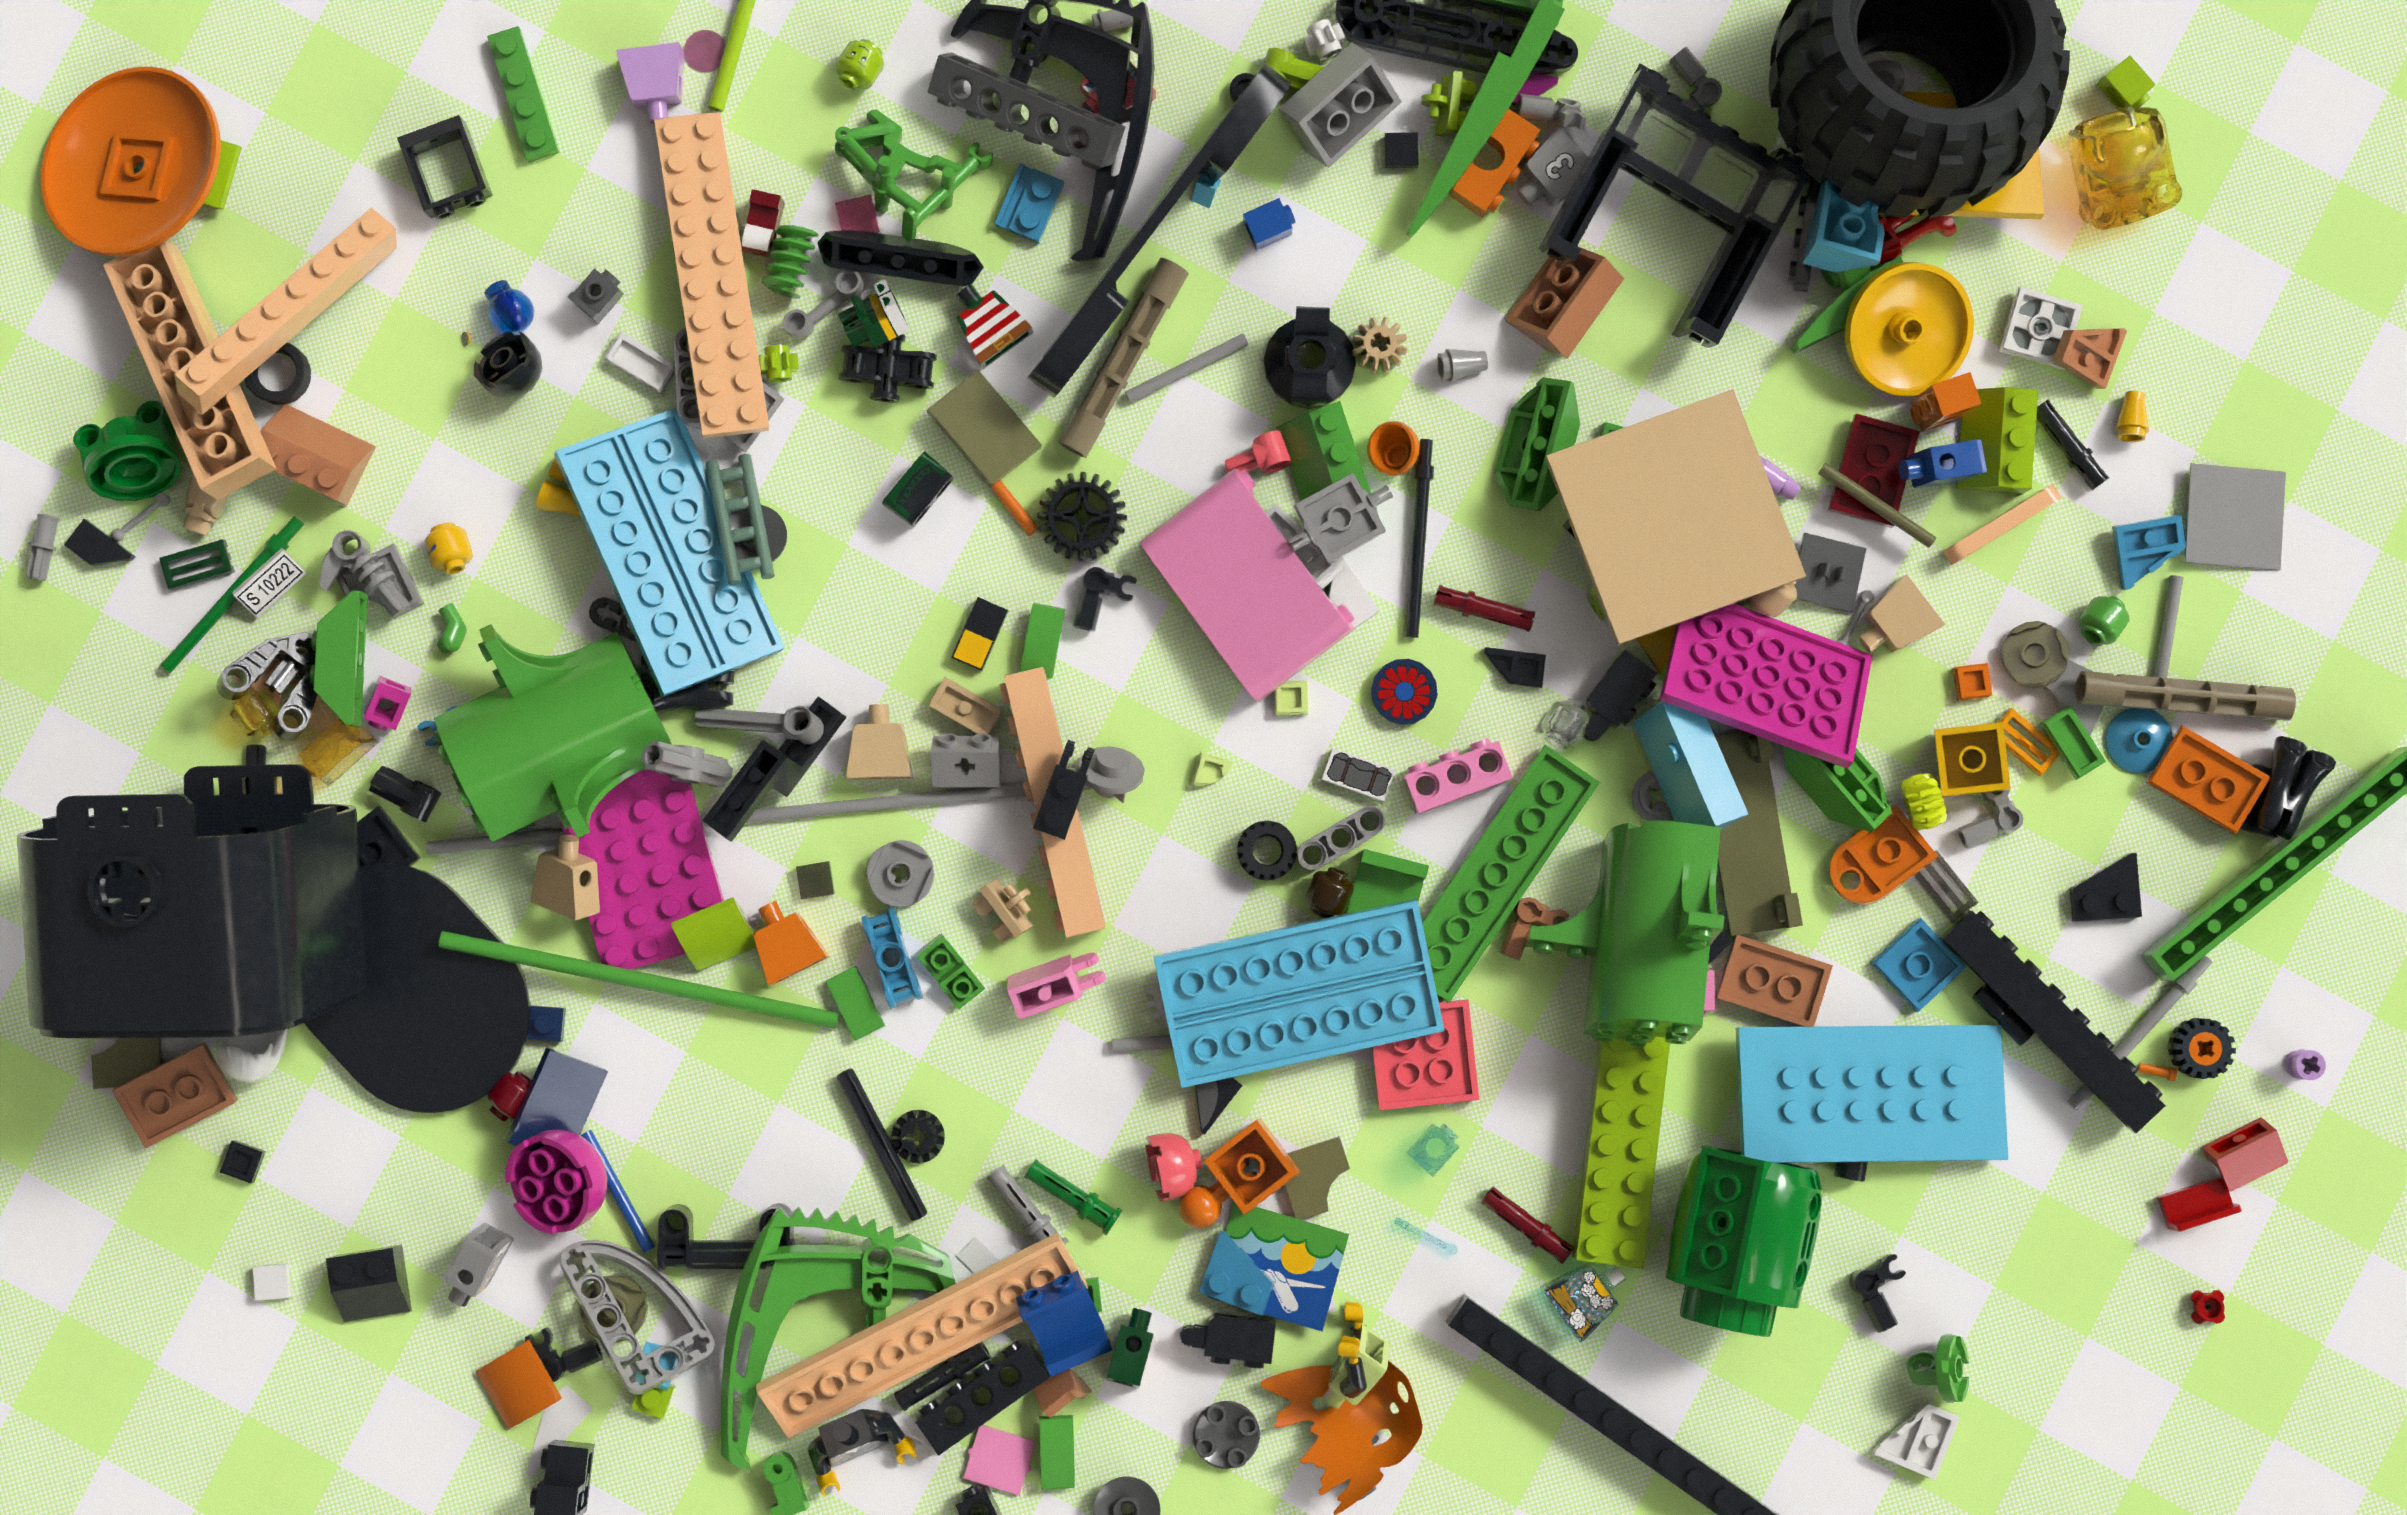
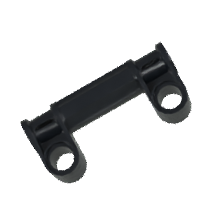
[657,1203,795,1270]

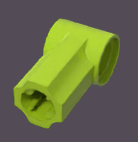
[1263,48,1324,91]

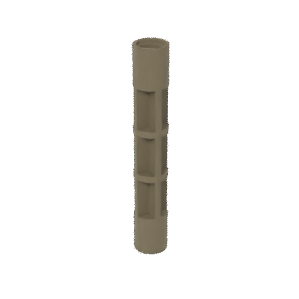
[1058,257,1189,458]
[2075,671,2296,721]

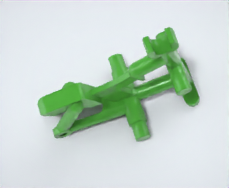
[835,109,993,242]

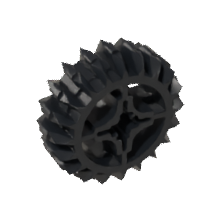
[1037,472,1127,562]

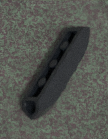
[817,230,984,287]

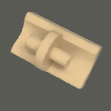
[972,878,1033,942]

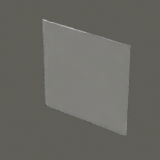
[2185,463,2286,570]

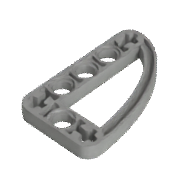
[560,1240,715,1395]

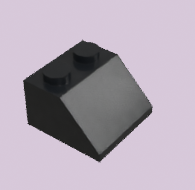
[326,1244,412,1322]

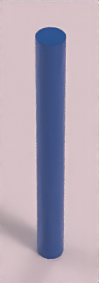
[580,1130,655,1253]

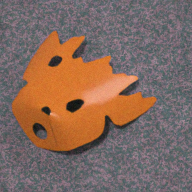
[1260,1361,1423,1515]

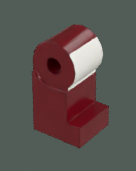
[742,189,785,258]

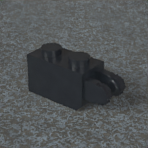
[1582,649,1657,742]
[1033,740,1095,840]
[1179,1313,1276,1368]

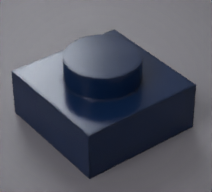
[527,1005,566,1042]

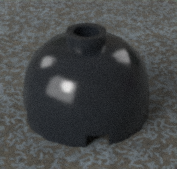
[474,331,543,399]

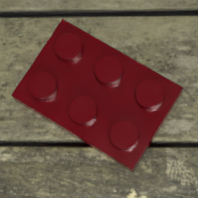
[1828,414,1920,528]

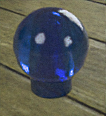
[484,280,534,334]

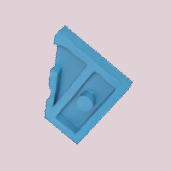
[2112,515,2186,590]
[1199,1231,1274,1316]

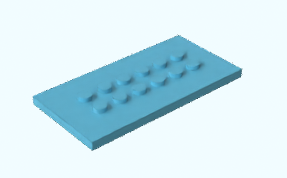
[554,408,785,697]
[1153,899,1445,1088]
[1735,1025,2009,1163]

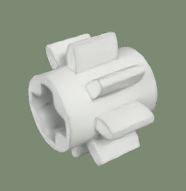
[1303,19,1345,61]

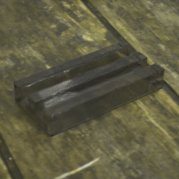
[1913,850,1979,923]

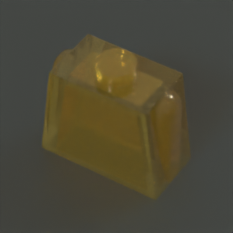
[298,719,379,787]

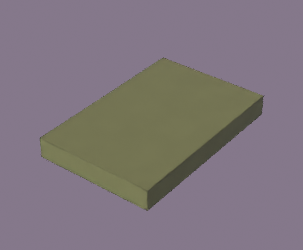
[927,370,1042,487]

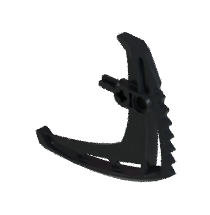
[951,0,1155,262]

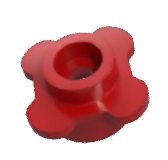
[2190,1290,2225,1324]

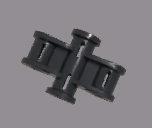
[838,334,937,403]

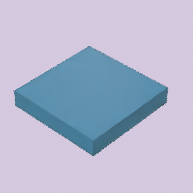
[1870,918,1966,1012]

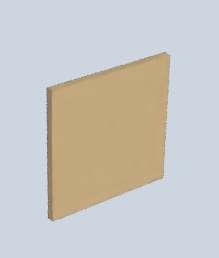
[1545,389,1806,646]

